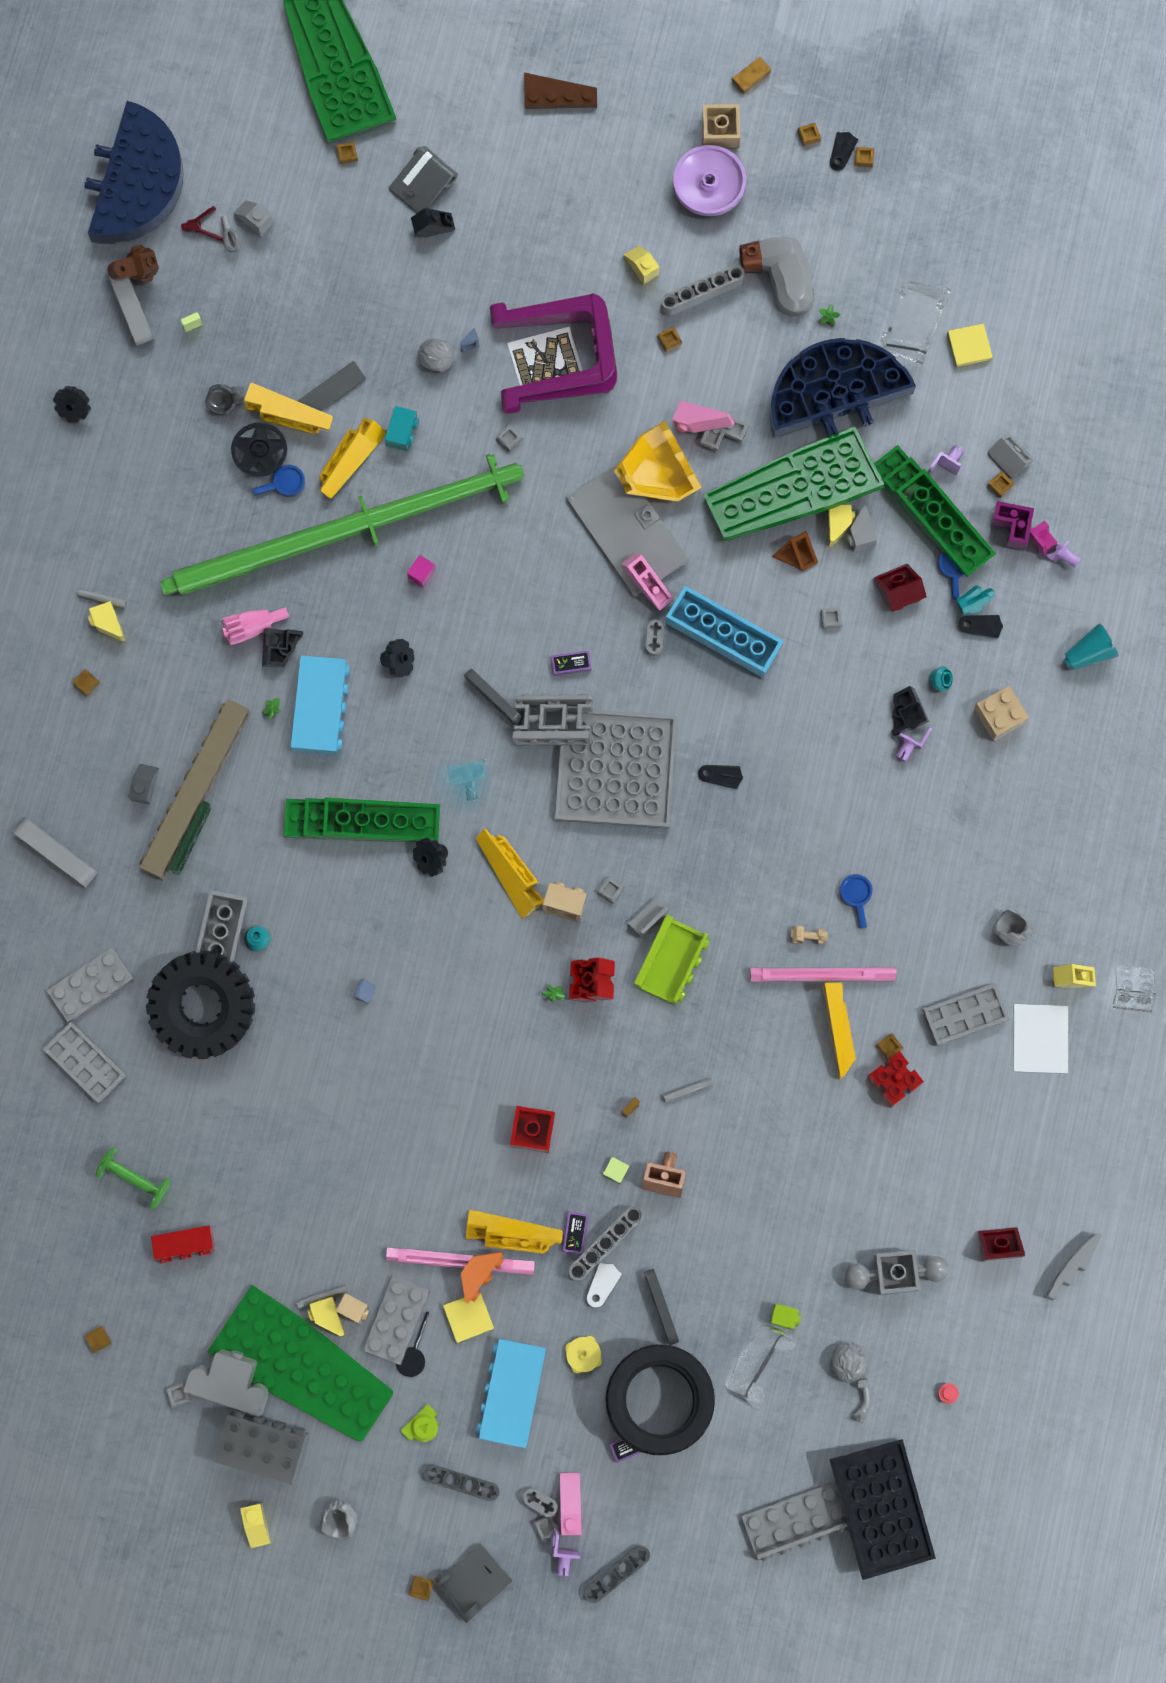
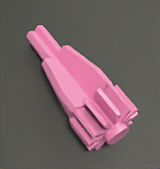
[221,607,289,645]

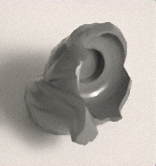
[205,384,244,415]

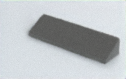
[298,361,366,411]

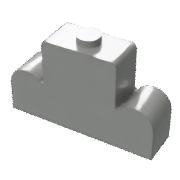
[184,1349,269,1417]

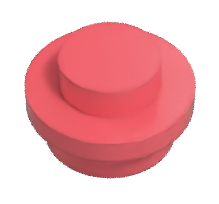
[938,1383,959,1404]

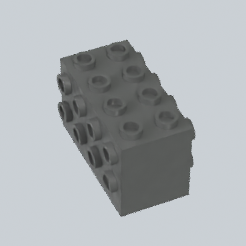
[214,1410,310,1485]

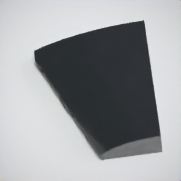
[262,628,303,667]
[892,686,929,736]

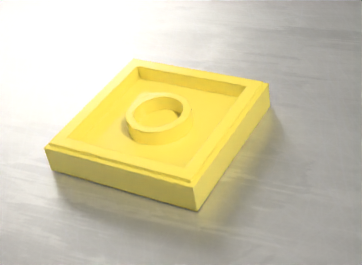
[947,324,993,367]
[443,1293,494,1343]

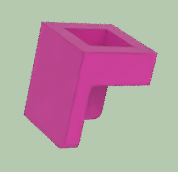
[1029,520,1057,555]
[407,555,436,588]

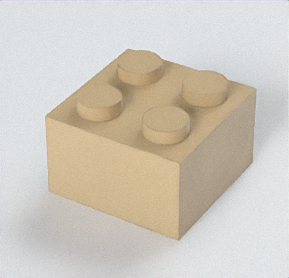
[702,104,741,148]
[974,685,1029,741]
[543,882,587,923]

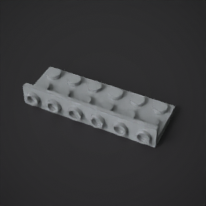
[741,1482,848,1562]

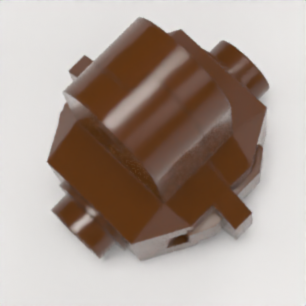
[107,245,159,283]

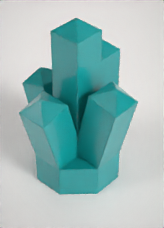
[956,585,995,616]

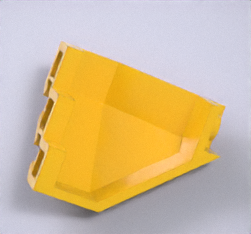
[614,421,702,502]

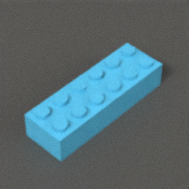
[665,586,784,678]

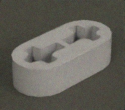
[646,619,664,656]
[523,1488,559,1519]

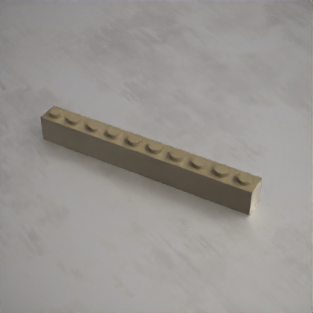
[139,699,250,881]

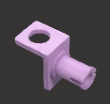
[928,445,964,475]
[1038,540,1081,568]
[896,727,932,762]
[551,1528,580,1576]

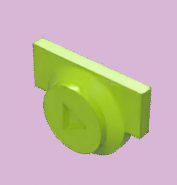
[401,1404,438,1442]

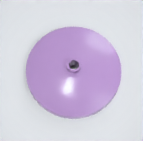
[673,145,746,216]

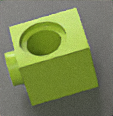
[770,1304,801,1330]

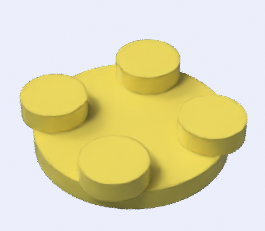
[565,1336,602,1374]

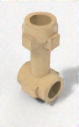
[791,926,828,944]

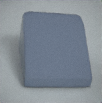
[460,328,479,352]
[355,978,376,1003]

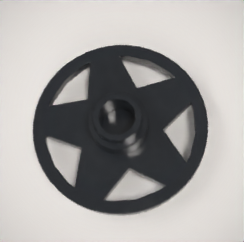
[231,422,287,477]

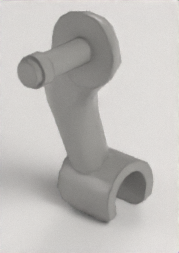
[854,1376,871,1423]

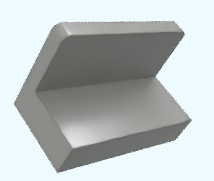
[988,434,1034,478]
[628,898,670,938]

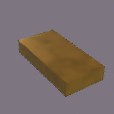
[732,57,772,93]

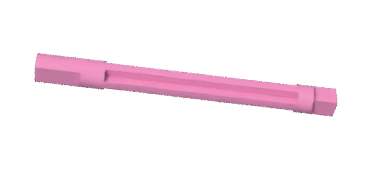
[750,967,896,982]
[386,1248,535,1275]

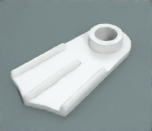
[587,1263,622,1308]

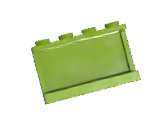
[634,914,710,1006]

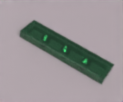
[171,800,212,876]

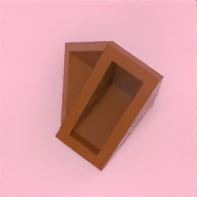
[771,531,818,571]

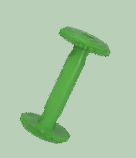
[96,1148,171,1209]

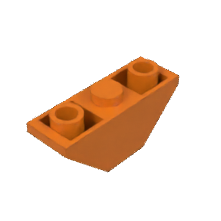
[461,1251,504,1304]

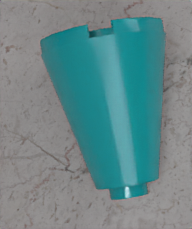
[1063,623,1119,670]

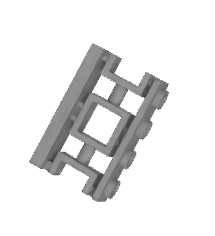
[513,693,593,745]

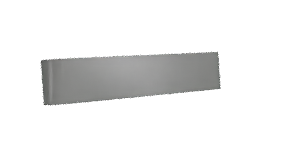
[104,265,154,346]
[661,265,744,316]
[12,817,97,888]
[569,1206,642,1282]

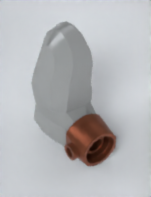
[739,237,814,316]

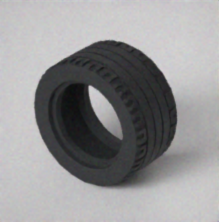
[605,1344,715,1456]

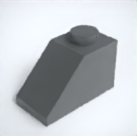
[128,764,159,805]

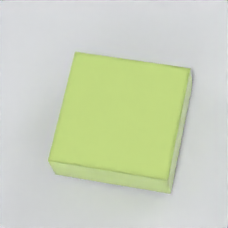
[181,312,202,332]
[603,1157,629,1184]

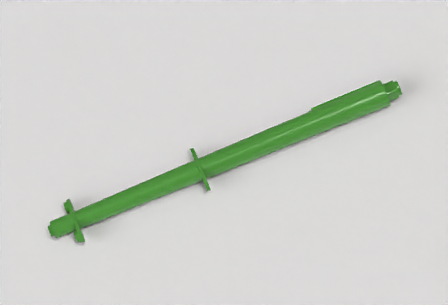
[160,454,524,596]

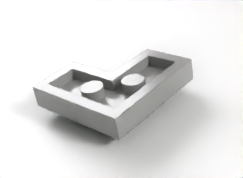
[700,417,749,451]

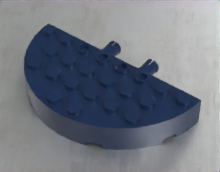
[84,101,184,244]
[770,338,916,438]

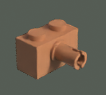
[643,1151,686,1198]

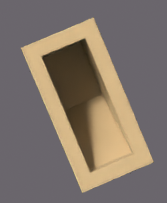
[336,1293,370,1324]

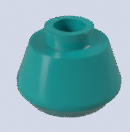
[928,666,953,692]
[244,925,271,951]

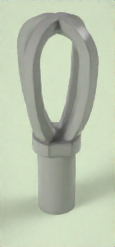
[221,215,239,252]

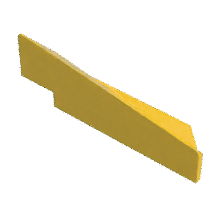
[244,383,333,434]
[319,418,387,498]
[476,829,544,918]
[823,983,856,1079]
[465,1210,563,1254]

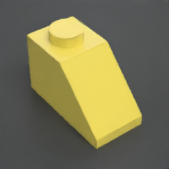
[623,245,659,285]
[827,505,855,547]
[88,601,125,642]
[1053,964,1096,988]
[308,1297,345,1337]
[240,1503,271,1548]

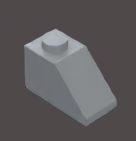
[234,200,273,236]
[847,506,877,551]

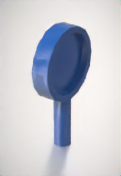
[253,465,305,497]
[938,552,965,600]
[840,874,872,928]

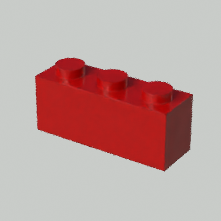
[151,1225,215,1264]

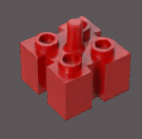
[569,957,615,1003]
[867,1051,924,1108]

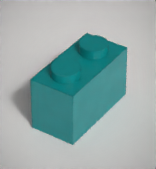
[385,406,419,452]

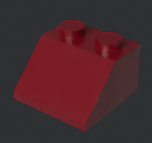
[874,563,927,612]

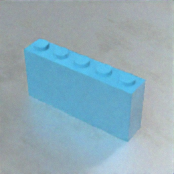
[291,655,350,756]
[476,1339,546,1448]

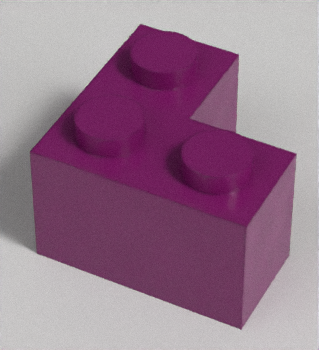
[991,501,1034,550]

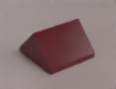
[978,1227,1025,1262]

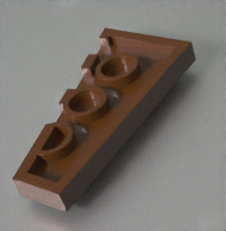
[524,73,597,109]

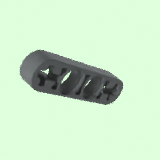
[464,669,523,726]
[644,1269,679,1345]
[424,1465,500,1501]
[584,1546,650,1603]

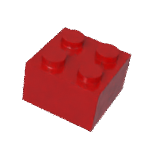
[510,1106,555,1153]

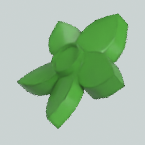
[819,304,841,326]
[261,698,281,719]
[542,984,565,1002]

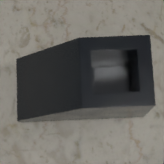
[411,208,456,237]

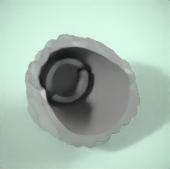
[417,338,454,372]
[993,909,1033,946]
[831,1342,868,1383]
[320,1500,357,1540]

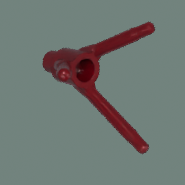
[181,206,224,242]

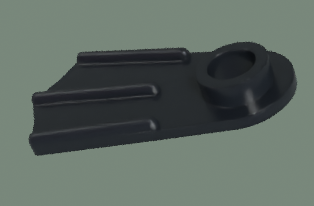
[830,132,858,171]
[959,615,1003,638]
[698,765,743,789]

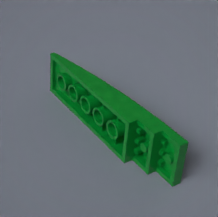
[874,445,996,577]
[284,797,440,842]

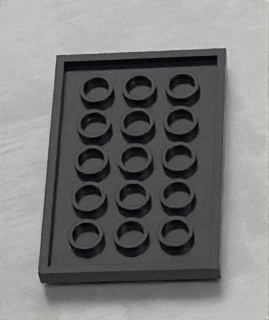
[829,1439,936,1580]

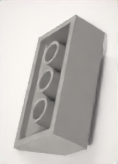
[196,890,248,962]

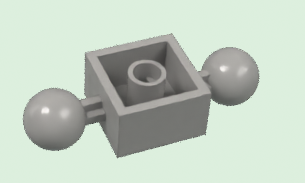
[845,1250,949,1295]

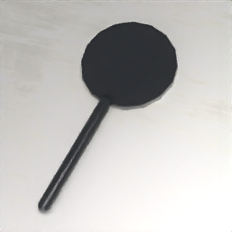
[396,1312,430,1377]

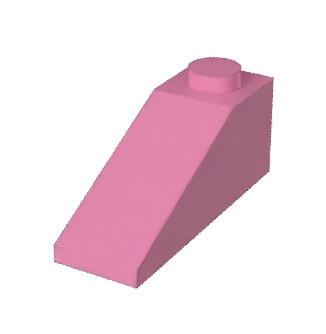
[672,401,735,433]
[620,553,674,611]
[560,1473,582,1535]

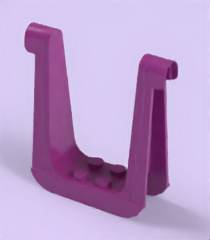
[490,293,617,413]

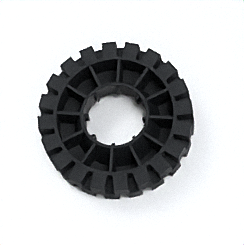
[146,951,255,1059]

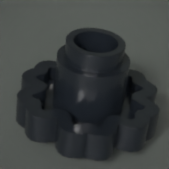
[53,386,91,423]
[380,639,415,678]
[413,837,448,877]

